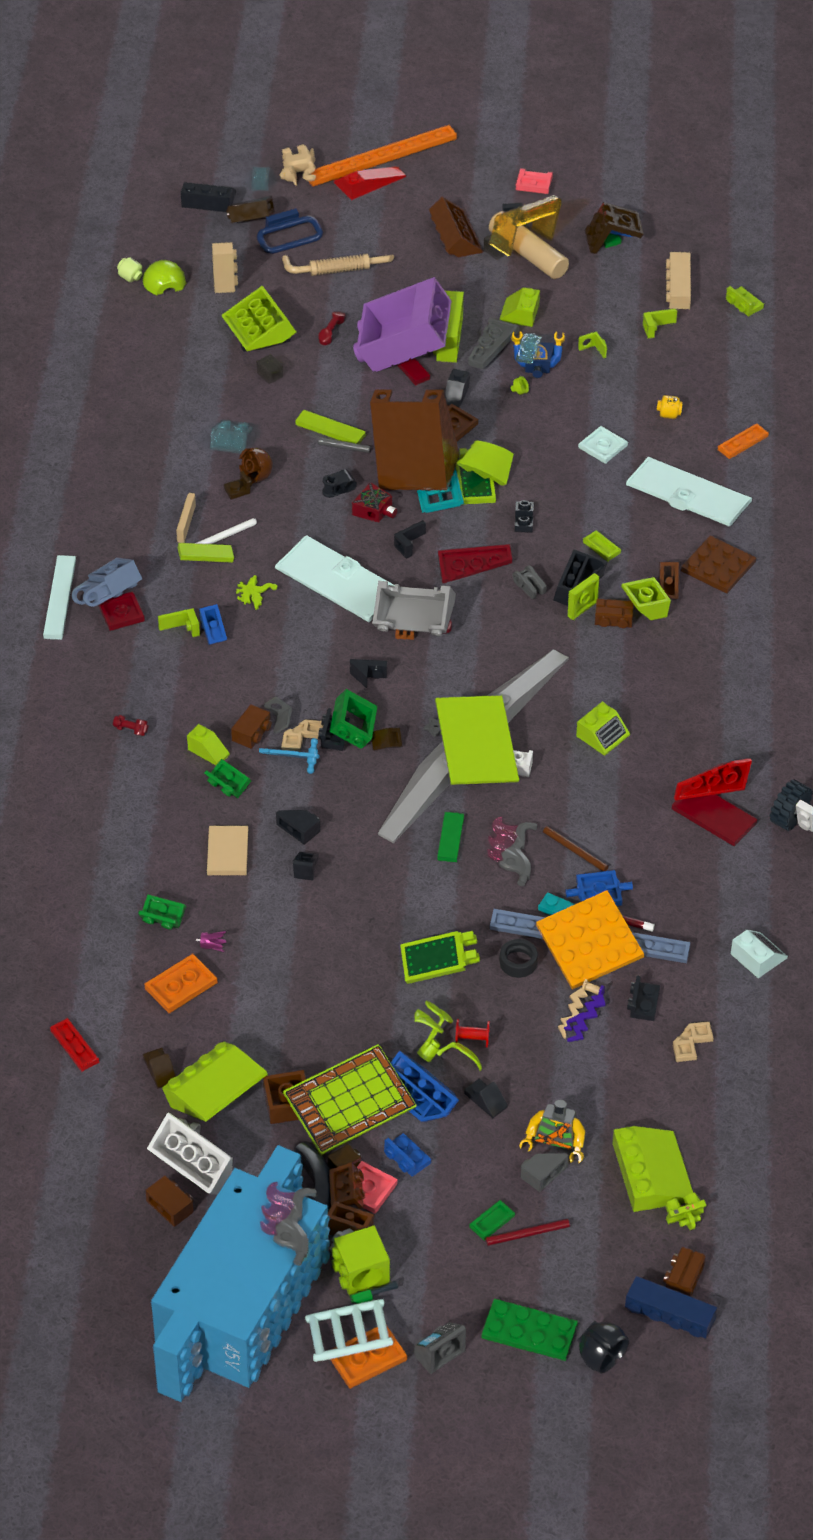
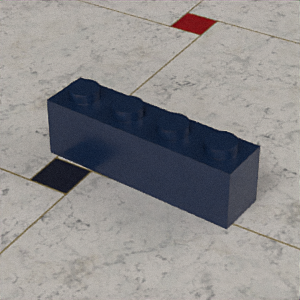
[625,1276,717,1339]

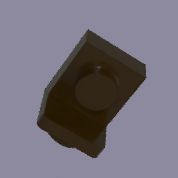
[224,471,252,500]

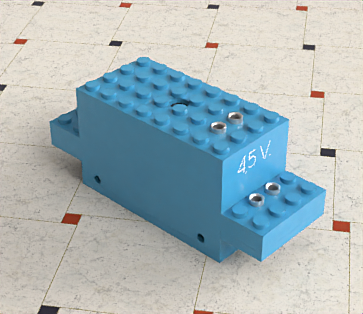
[151,1145,331,1402]

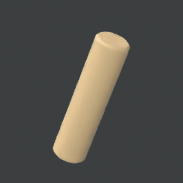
[489,211,569,279]

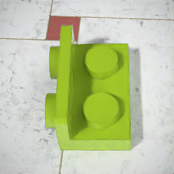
[726,286,764,316]

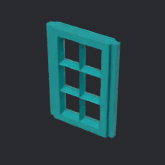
[417,467,464,513]

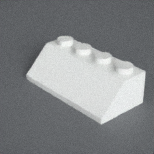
[147,1113,233,1195]

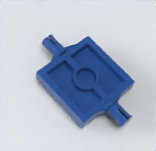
[565,870,633,906]

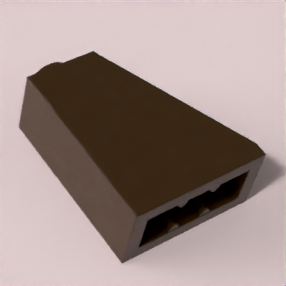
[226,196,275,223]

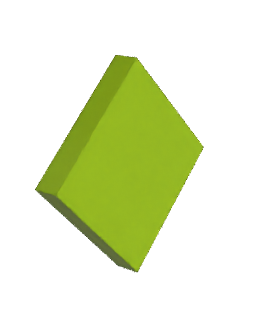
[568,573,599,620]

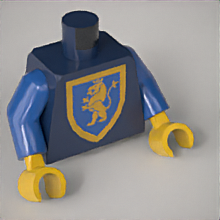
[511,331,565,378]

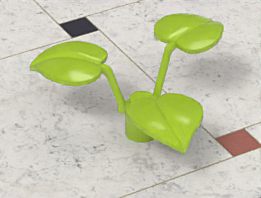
[414,1000,482,1071]

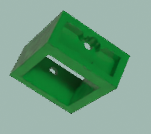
[330,689,377,749]

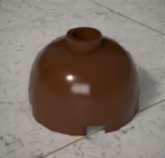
[239,448,272,483]

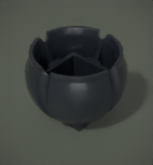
[578,1320,630,1374]

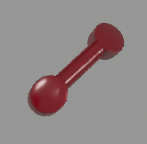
[319,311,346,345]

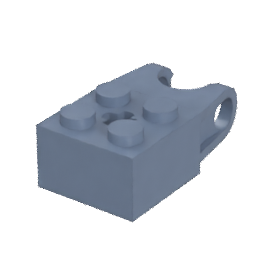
[72,558,142,607]

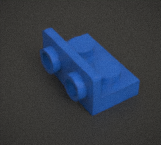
[384,1133,431,1177]

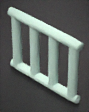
[305,1299,393,1362]

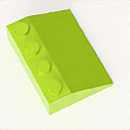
[221,286,296,351]
[162,1041,268,1122]
[613,1126,693,1212]

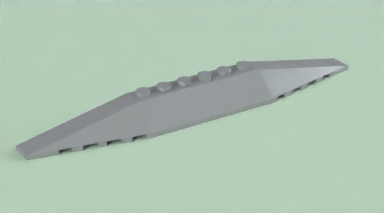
[378,649,569,843]

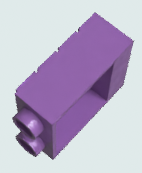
[353,277,451,372]

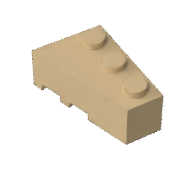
[212,243,238,293]

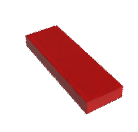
[50,1018,99,1072]

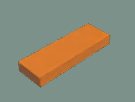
[718,423,769,459]

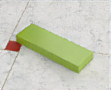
[177,543,234,562]

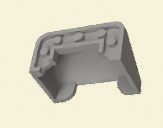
[372,581,456,636]

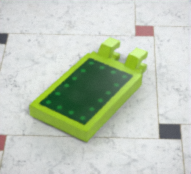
[456,448,496,505]
[400,931,480,984]

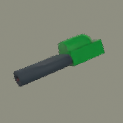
[350,1281,398,1304]

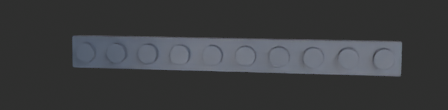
[490,909,690,963]

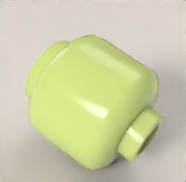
[117,257,143,282]

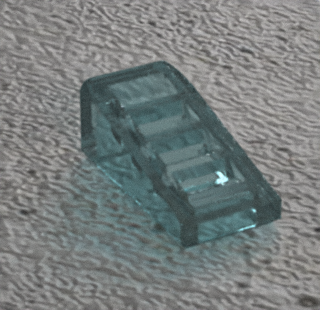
[252,167,270,191]

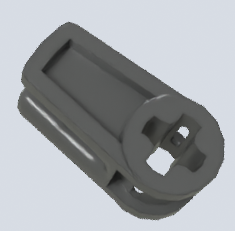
[512,565,546,600]

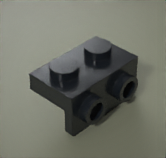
[318,708,350,751]

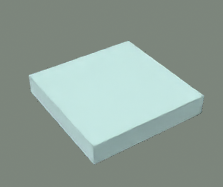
[578,426,628,464]

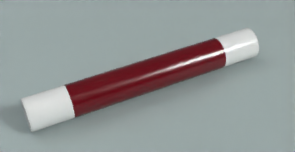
[622,915,655,932]

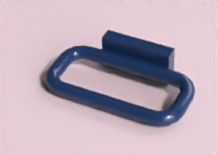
[257,208,323,254]

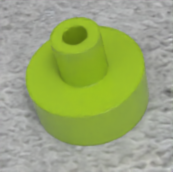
[511,376,529,395]

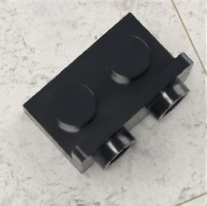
[627,975,660,1021]

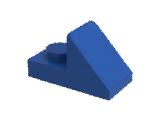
[199,604,227,645]

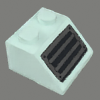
[731,930,788,978]

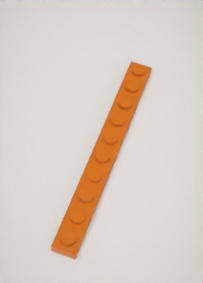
[309,125,457,186]

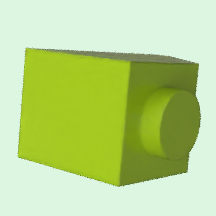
[187,724,230,765]

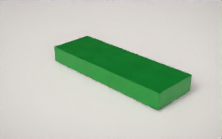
[437,812,464,862]

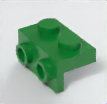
[204,759,251,798]
[138,895,186,930]

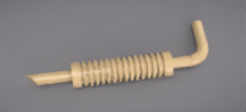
[282,254,394,276]

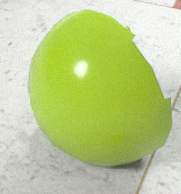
[143,260,186,295]

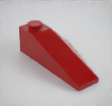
[334,167,406,200]
[674,758,752,800]

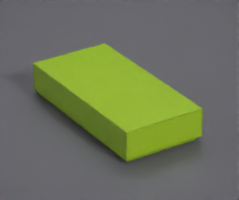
[583,530,621,562]

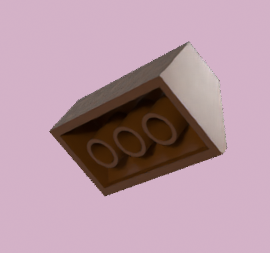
[429,196,484,257]

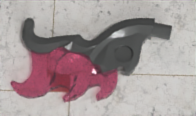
[487,817,537,886]
[260,1181,317,1266]

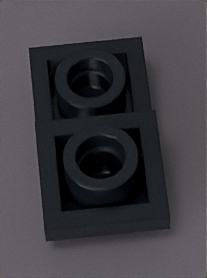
[515,500,534,533]

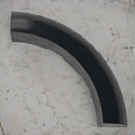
[295,1141,332,1212]

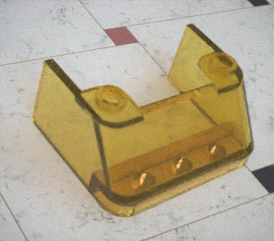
[490,195,562,256]

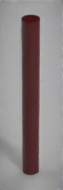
[485,1219,570,1246]

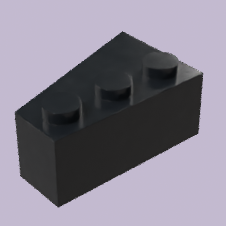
[553,549,608,606]

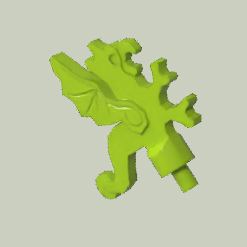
[236,575,278,610]

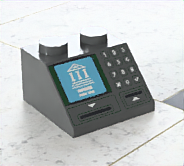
[415,1322,466,1374]

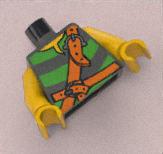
[520,1100,585,1163]

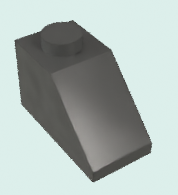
[521,1153,568,1192]

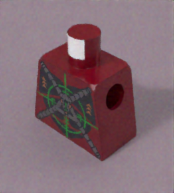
[352,483,397,522]

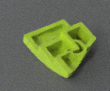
[457,440,514,486]

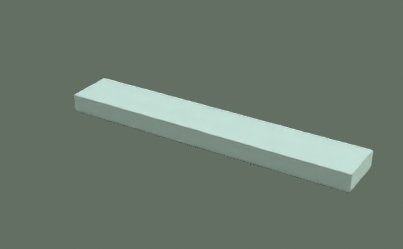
[43,555,76,639]

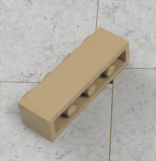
[666,252,691,309]

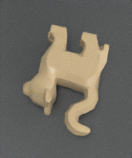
[280,145,316,186]

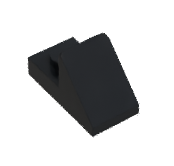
[350,659,387,688]
[293,851,319,881]
[464,1078,508,1118]

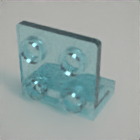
[210,420,253,453]

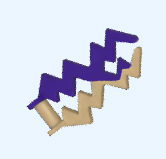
[558,979,606,1042]

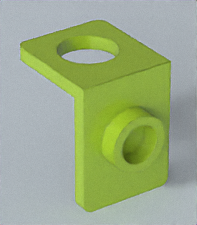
[578,332,607,358]

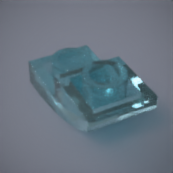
[516,333,541,364]

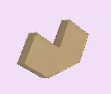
[281,720,324,751]
[673,1022,713,1062]

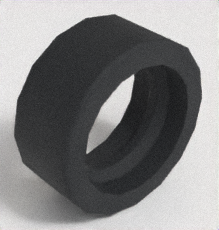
[499,939,538,978]

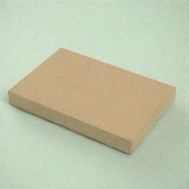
[207,826,248,875]

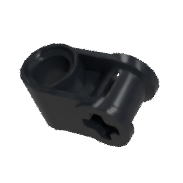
[322,469,357,498]

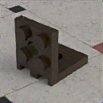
[585,202,644,254]

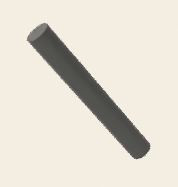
[318,437,371,453]

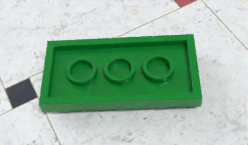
[482,1299,578,1361]

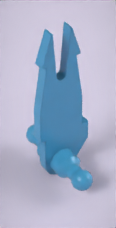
[259,738,319,774]

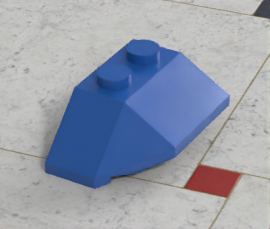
[391,1051,459,1122]

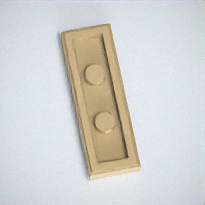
[177,493,196,543]

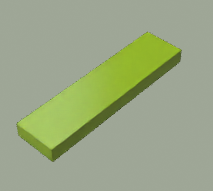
[296,410,366,444]

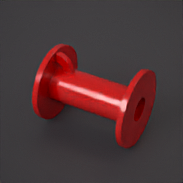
[455,1019,490,1048]

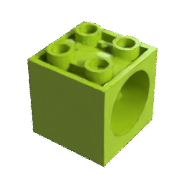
[331,1225,390,1296]

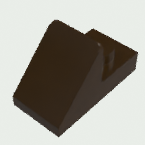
[143,1047,176,1089]

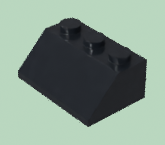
[181,182,236,212]

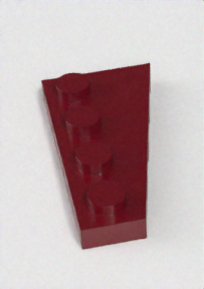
[438,544,512,584]

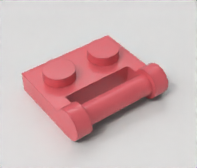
[516,169,553,194]

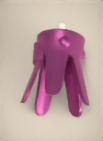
[196,931,226,952]

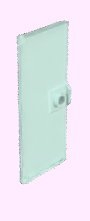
[626,457,752,527]
[275,535,395,622]

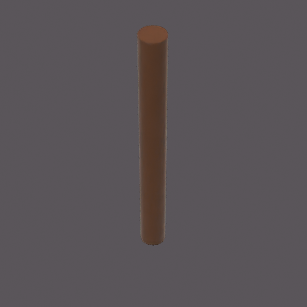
[543,826,608,872]

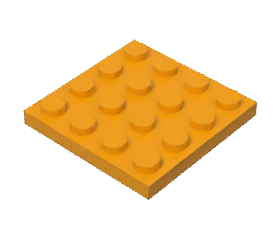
[536,890,644,989]

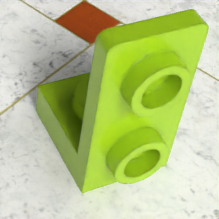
[643,309,677,338]
[158,608,200,637]

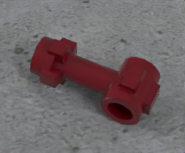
[113,715,149,736]

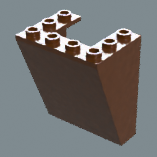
[370,389,460,491]

